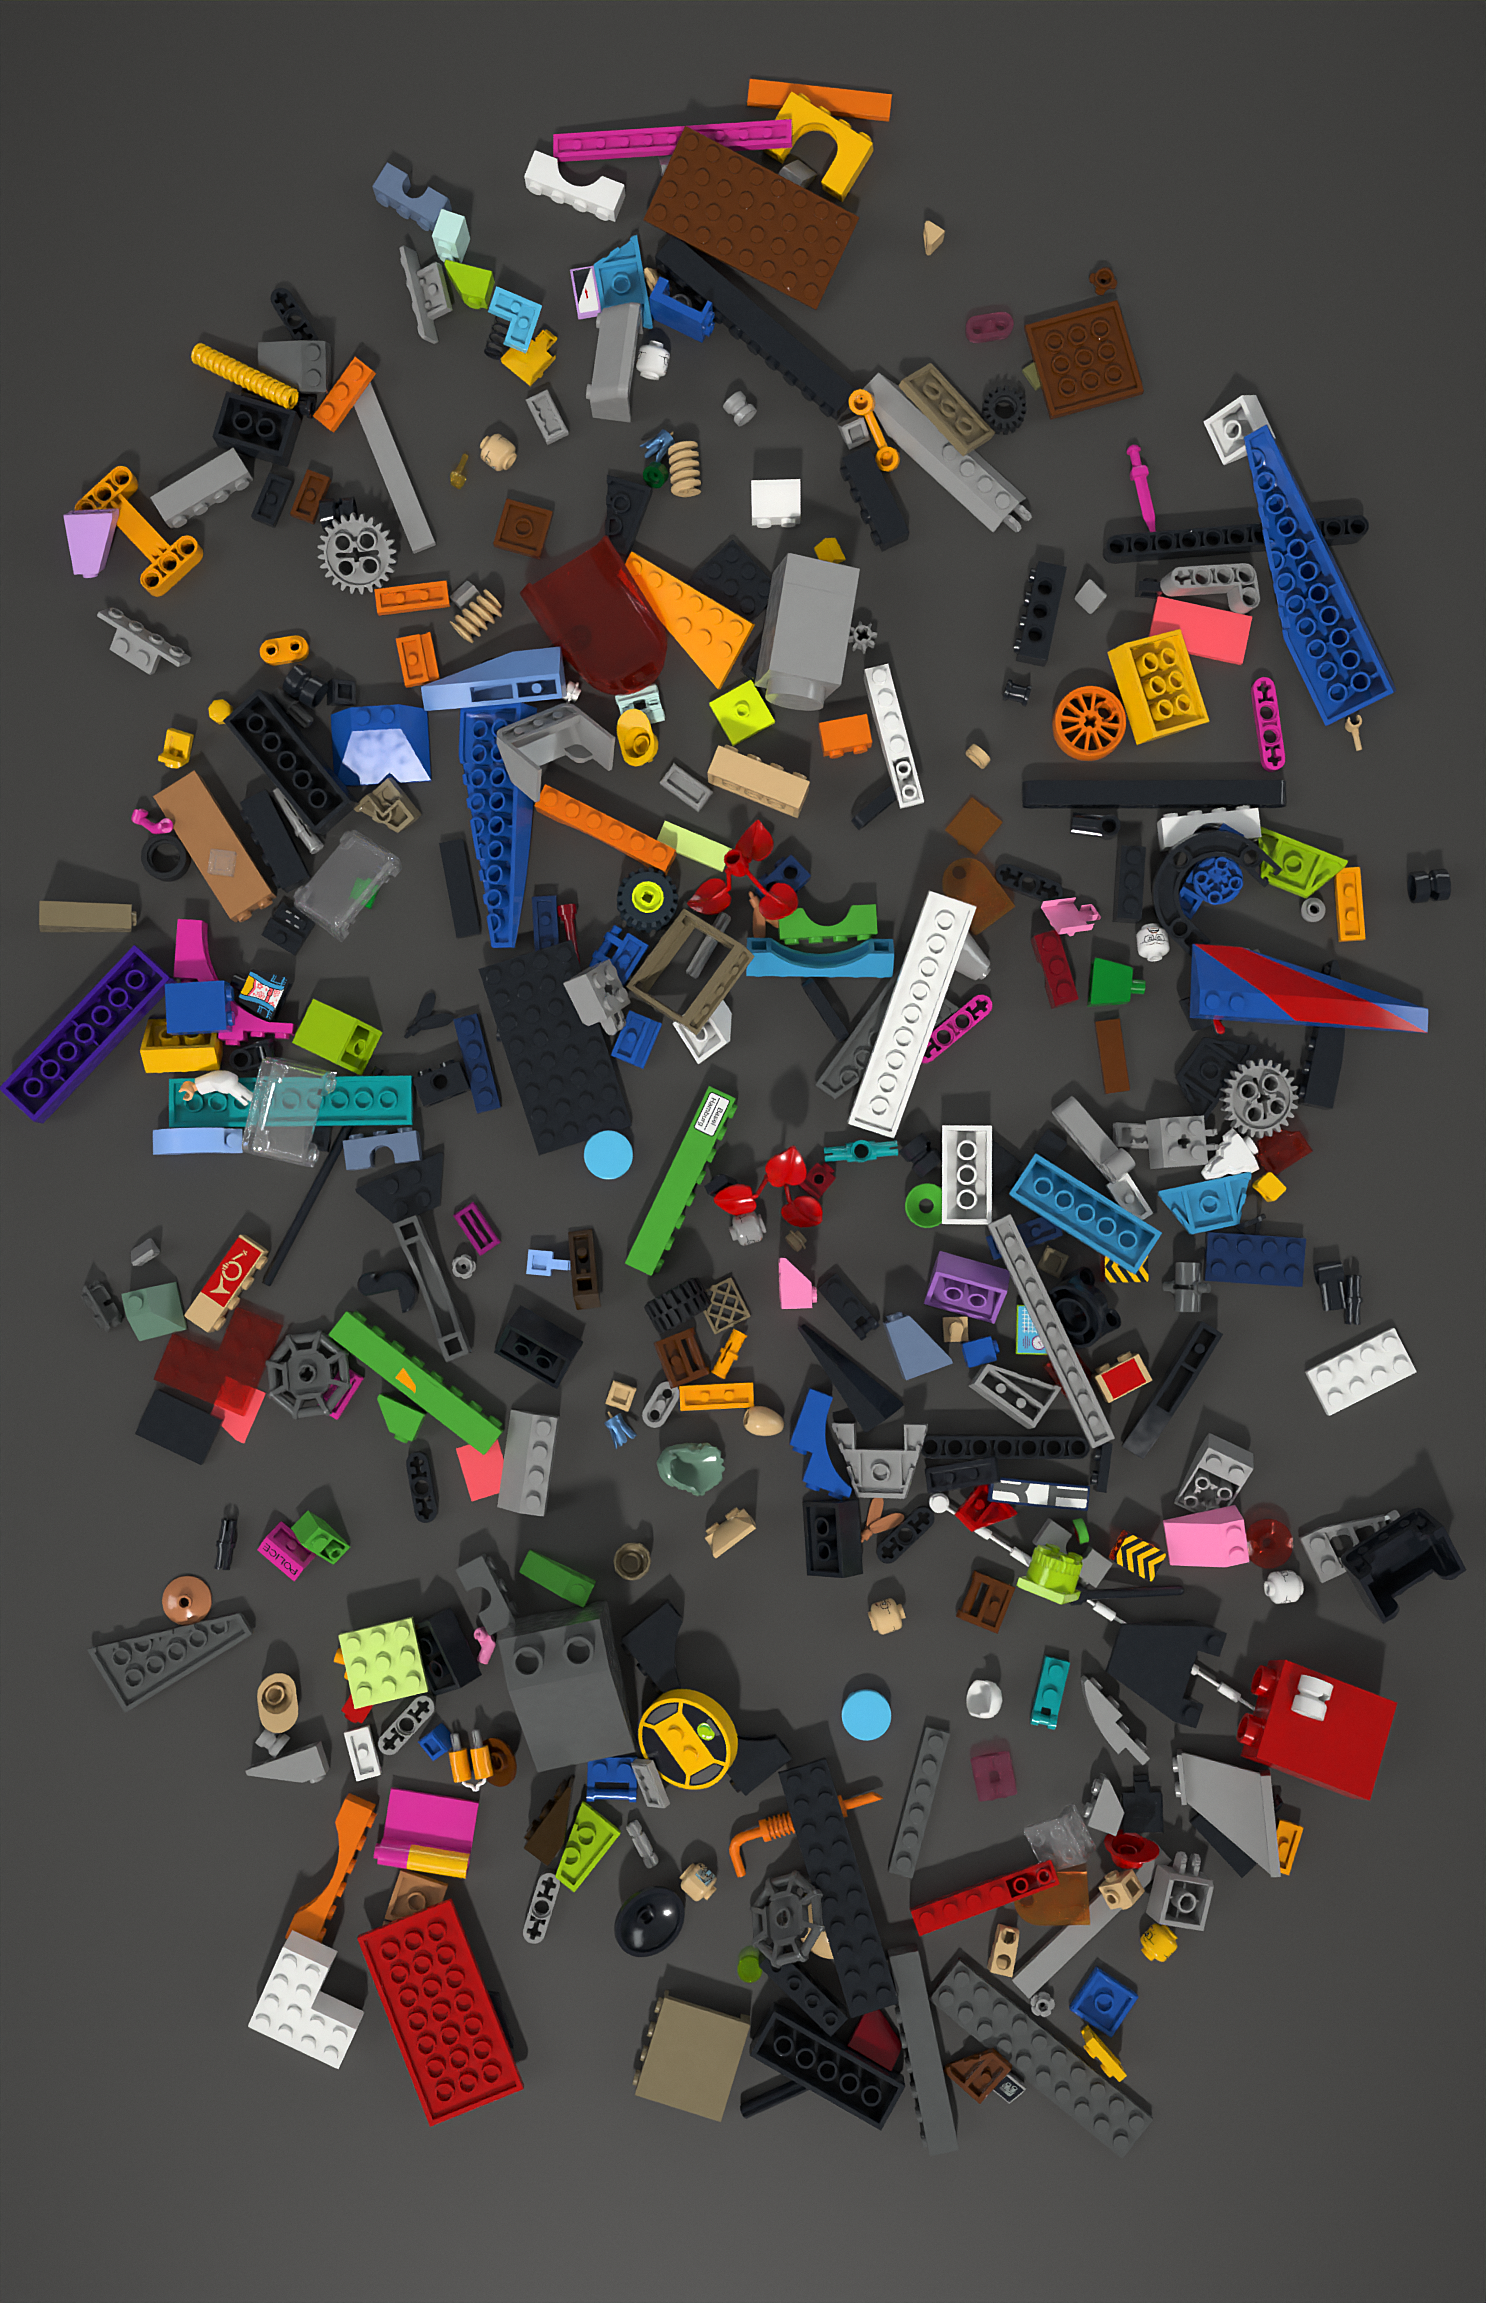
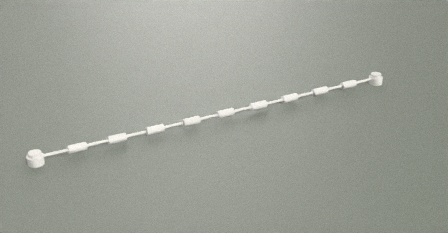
[929,1492,1255,1710]

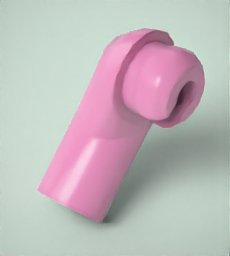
[474,1627,496,1664]

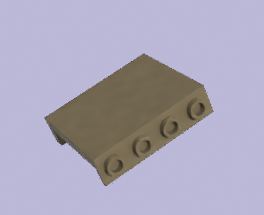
[632,1990,750,2122]

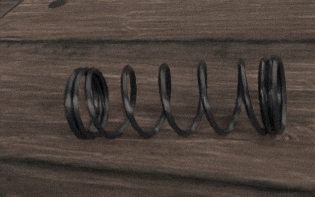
[484,316,509,360]

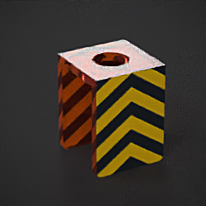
[1100,1254,1149,1283]
[1108,1529,1166,1581]

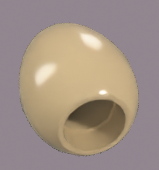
[743,1406,784,1436]

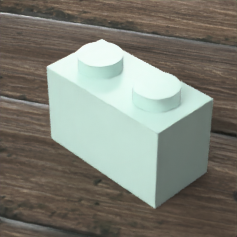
[432,209,470,264]

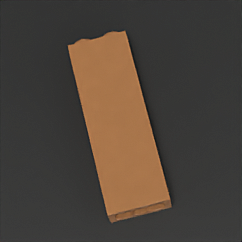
[153,770,277,922]

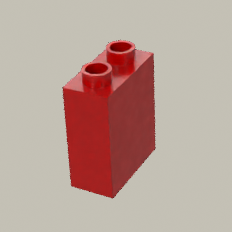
[1236,1660,1397,1801]

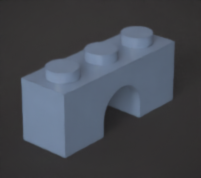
[372,162,452,231]
[343,1127,423,1171]

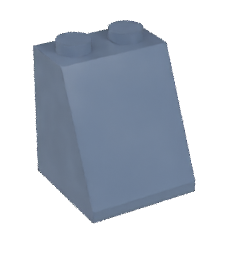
[883,1312,953,1380]

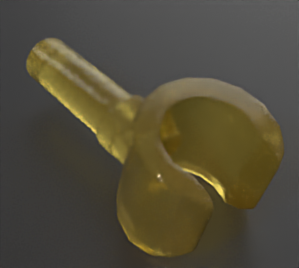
[450,454,468,489]

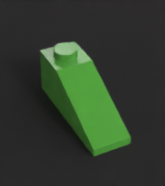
[519,1549,596,1608]

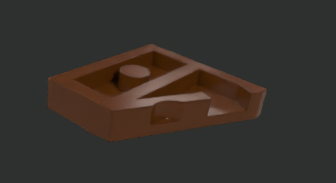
[943,2048,1012,2104]

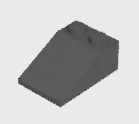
[258,340,331,395]

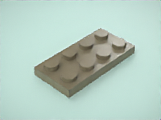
[899,363,995,457]

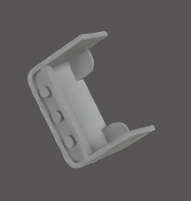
[586,302,644,423]
[496,703,615,802]

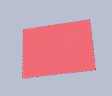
[211,1376,266,1443]
[456,1439,504,1501]

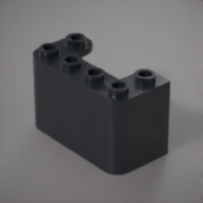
[1341,1508,1467,1624]

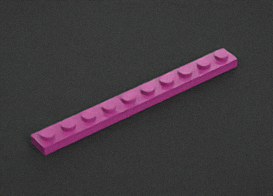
[553,119,792,162]

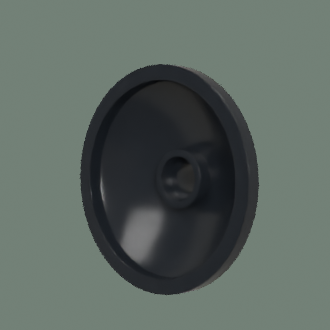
[614,1886,685,1957]

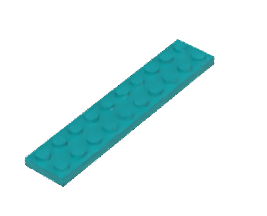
[169,1076,413,1128]

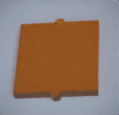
[945,798,1003,856]

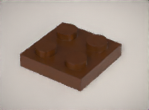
[493,498,554,560]

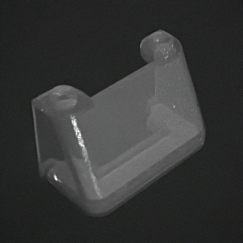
[293,830,403,942]
[241,1057,336,1167]

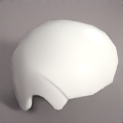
[966,1680,1003,1718]

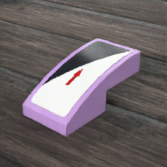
[570,266,602,319]

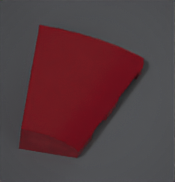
[847,2009,902,2071]

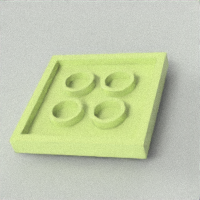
[338,1617,429,1709]

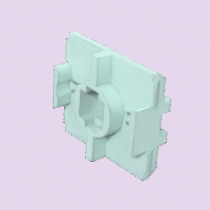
[615,683,665,724]

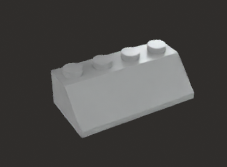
[497,1409,560,1517]

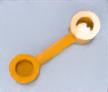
[849,389,900,472]

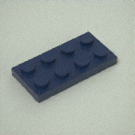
[1203,1231,1306,1287]

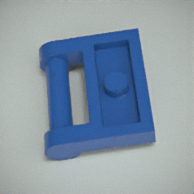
[587,1755,638,1802]

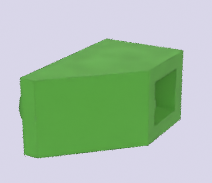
[291,1510,350,1565]

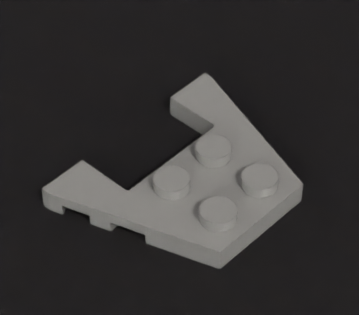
[832,1422,928,1499]

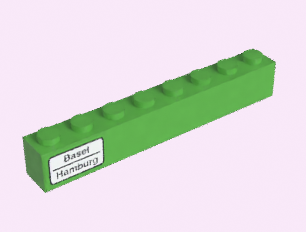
[625,1086,738,1276]

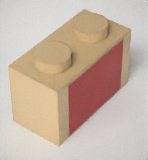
[1091,1351,1152,1403]

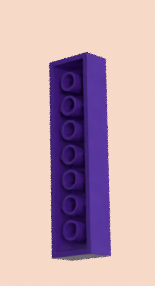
[0,945,177,1124]

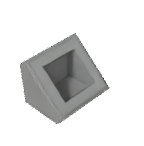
[449,581,482,611]

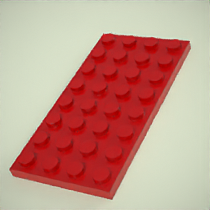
[357,1898,524,2127]

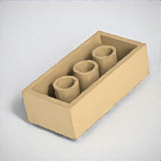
[707,745,810,818]

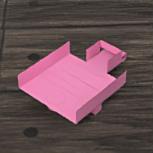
[1041,897,1101,936]

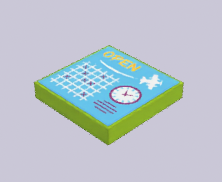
[1015,1305,1047,1355]

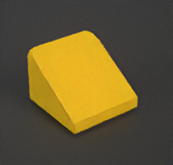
[1252,1172,1286,1202]

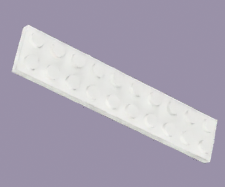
[847,890,976,1138]

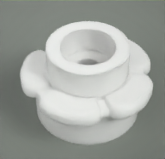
[562,680,581,703]

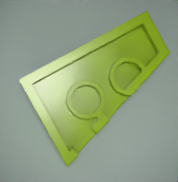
[555,1800,621,1892]

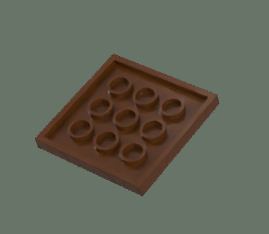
[1024,300,1144,420]

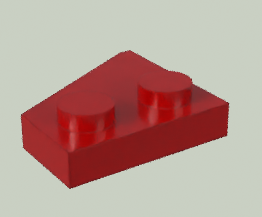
[954,1485,1017,1532]

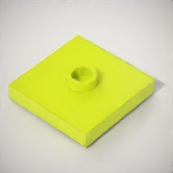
[709,680,775,746]

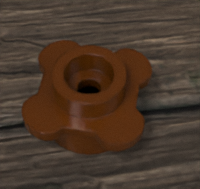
[1089,267,1117,295]

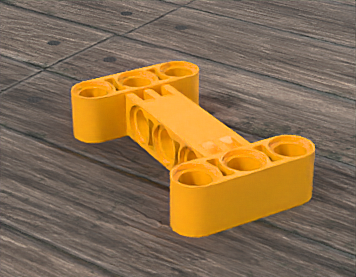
[75,466,203,597]

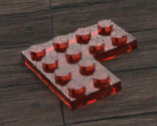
[154,1307,284,1417]

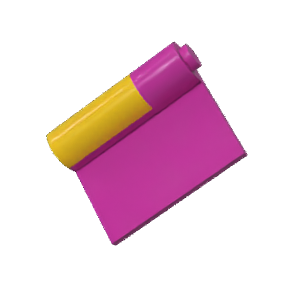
[374,1787,479,1879]

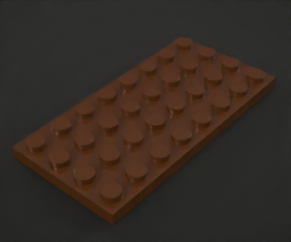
[643,126,860,310]

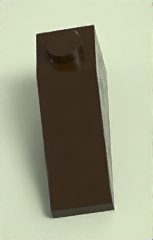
[568,1229,601,1310]

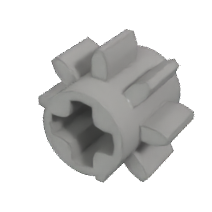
[848,621,877,654]

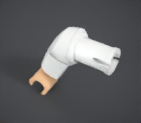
[178,1070,255,1106]

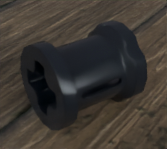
[1002,679,1032,707]

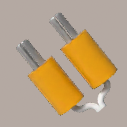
[448,1729,494,1792]

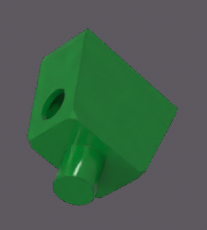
[1087,958,1146,1007]

